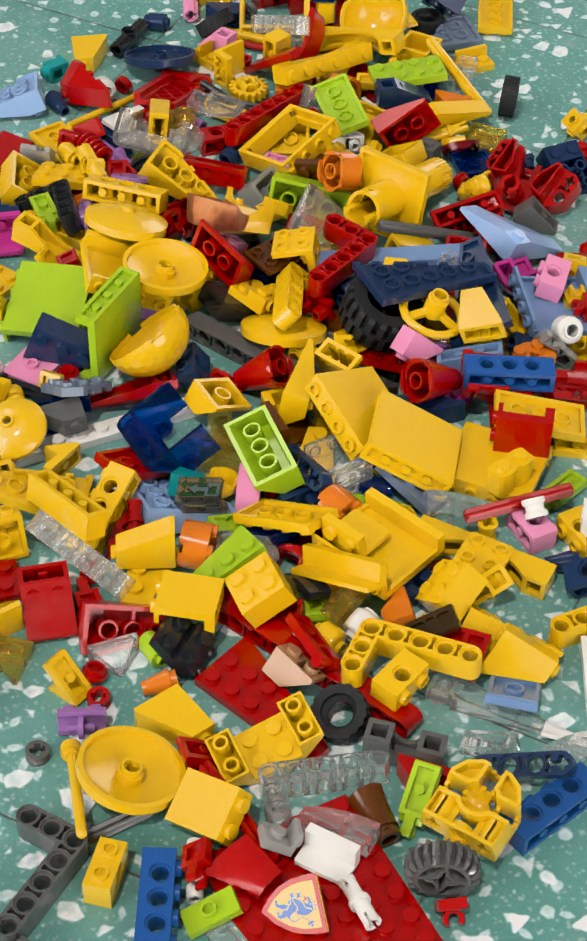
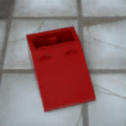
[17,560,78,643]

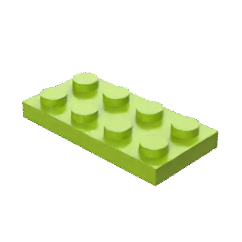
[368,55,448,87]
[311,73,370,138]

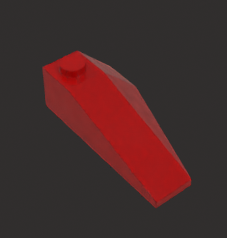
[59,59,113,109]
[77,599,167,656]

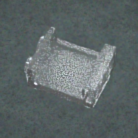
[303,434,373,489]

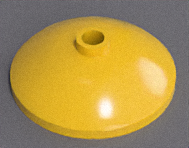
[0,398,47,461]

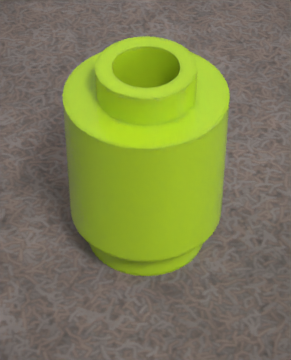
[138,630,168,668]

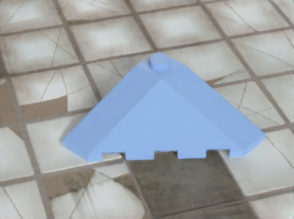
[0,71,46,118]
[459,205,564,260]
[132,479,237,534]

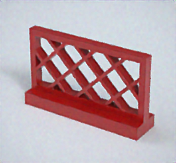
[134,72,205,109]
[182,153,249,190]

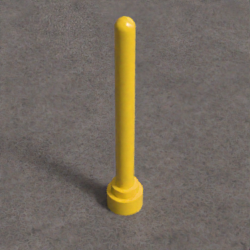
[60,739,87,839]

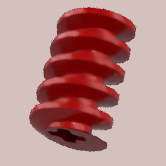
[73,132,113,166]

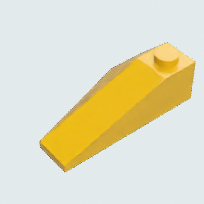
[138,139,218,200]
[278,338,315,425]
[461,604,564,657]

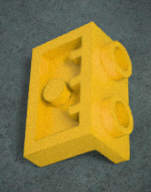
[454,44,495,76]

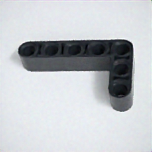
[14,179,83,235]

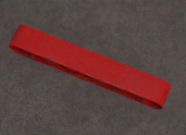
[224,83,309,146]

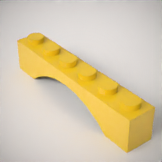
[301,26,406,55]
[272,40,373,86]
[11,210,82,263]
[421,514,557,601]

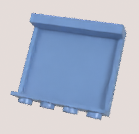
[508,266,587,337]

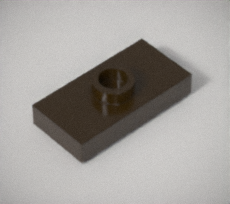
[405,604,462,637]

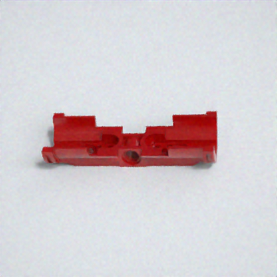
[460,349,587,409]

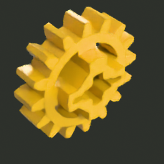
[228,75,268,103]

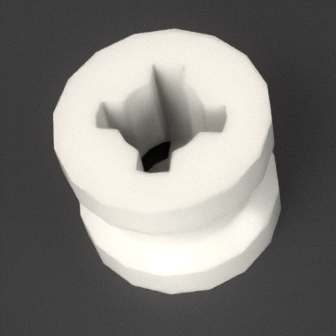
[521,496,549,520]

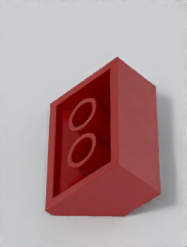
[191,219,255,288]

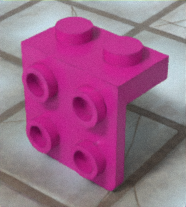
[0,210,25,257]

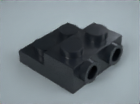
[149,616,216,680]

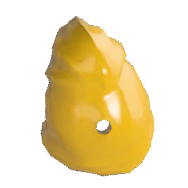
[456,170,493,201]

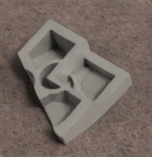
[20,143,60,165]
[533,329,577,369]

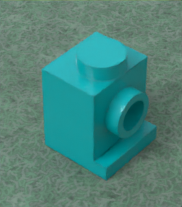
[40,55,69,84]

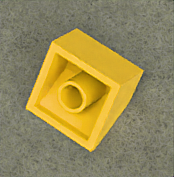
[184,377,252,414]

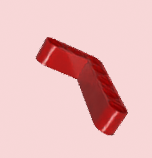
[307,213,378,298]

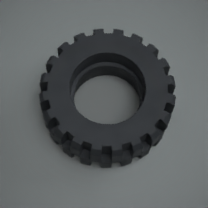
[338,275,425,353]

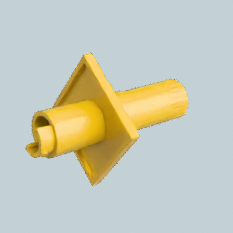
[344,145,453,239]

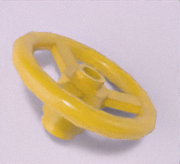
[399,288,460,340]

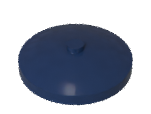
[124,45,196,72]

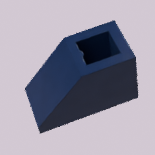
[206,2,240,29]

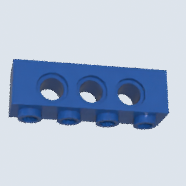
[462,354,556,392]
[502,761,587,856]
[134,847,182,941]

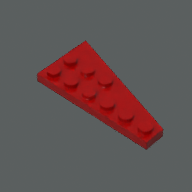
[194,635,329,770]

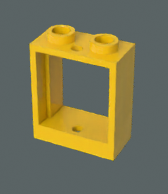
[382,139,428,166]

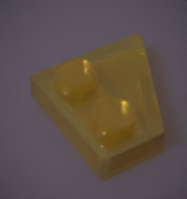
[0,634,35,685]

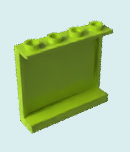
[0,261,94,342]
[75,266,142,381]

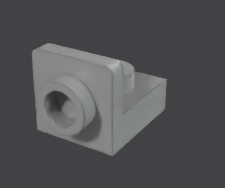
[257,817,304,857]

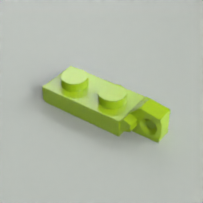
[29,192,60,232]
[543,468,587,512]
[398,759,443,840]

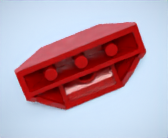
[429,189,505,233]

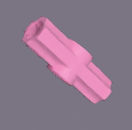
[183,0,199,22]

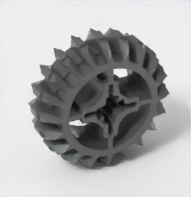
[403,838,481,899]

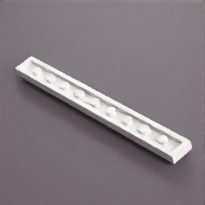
[12,397,200,468]

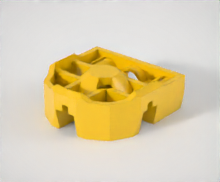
[421,759,521,862]

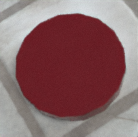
[441,139,479,156]

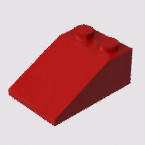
[370,98,441,147]

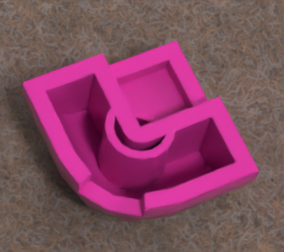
[492,256,540,296]

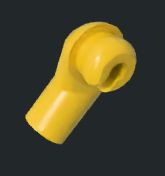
[441,135,466,146]

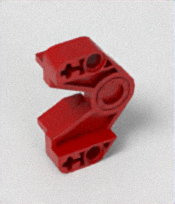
[486,137,582,215]

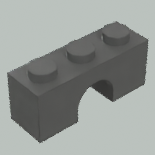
[362,717,449,766]

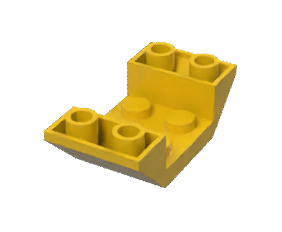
[204,691,324,786]

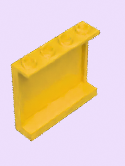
[80,229,174,311]
[305,366,389,461]
[359,389,463,499]
[447,421,553,504]
[312,487,445,601]

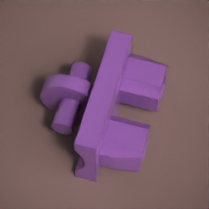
[57,704,107,739]

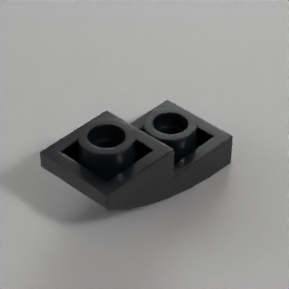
[284,573,331,601]

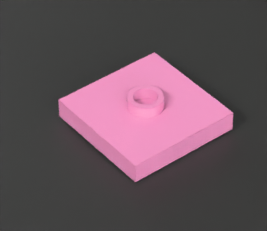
[2,347,63,386]

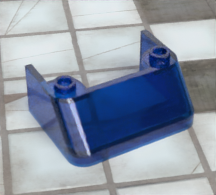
[117,381,221,473]

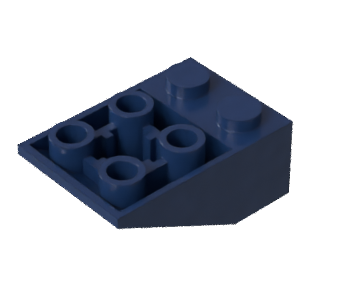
[535,139,587,195]

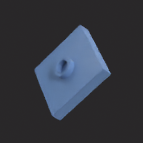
[484,675,542,713]

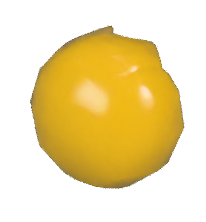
[205,467,238,499]

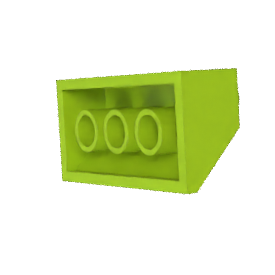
[269,171,352,222]
[223,404,305,494]

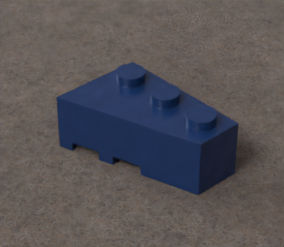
[23,312,91,369]

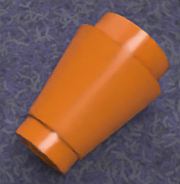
[140,668,179,697]

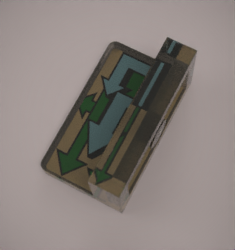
[174,477,228,514]

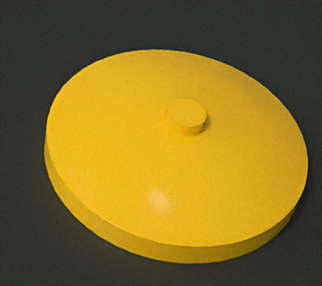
[84,202,168,241]
[122,238,208,297]
[240,312,327,348]
[75,725,186,815]

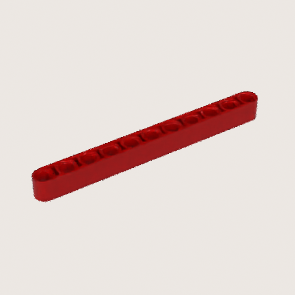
[218,586,423,738]

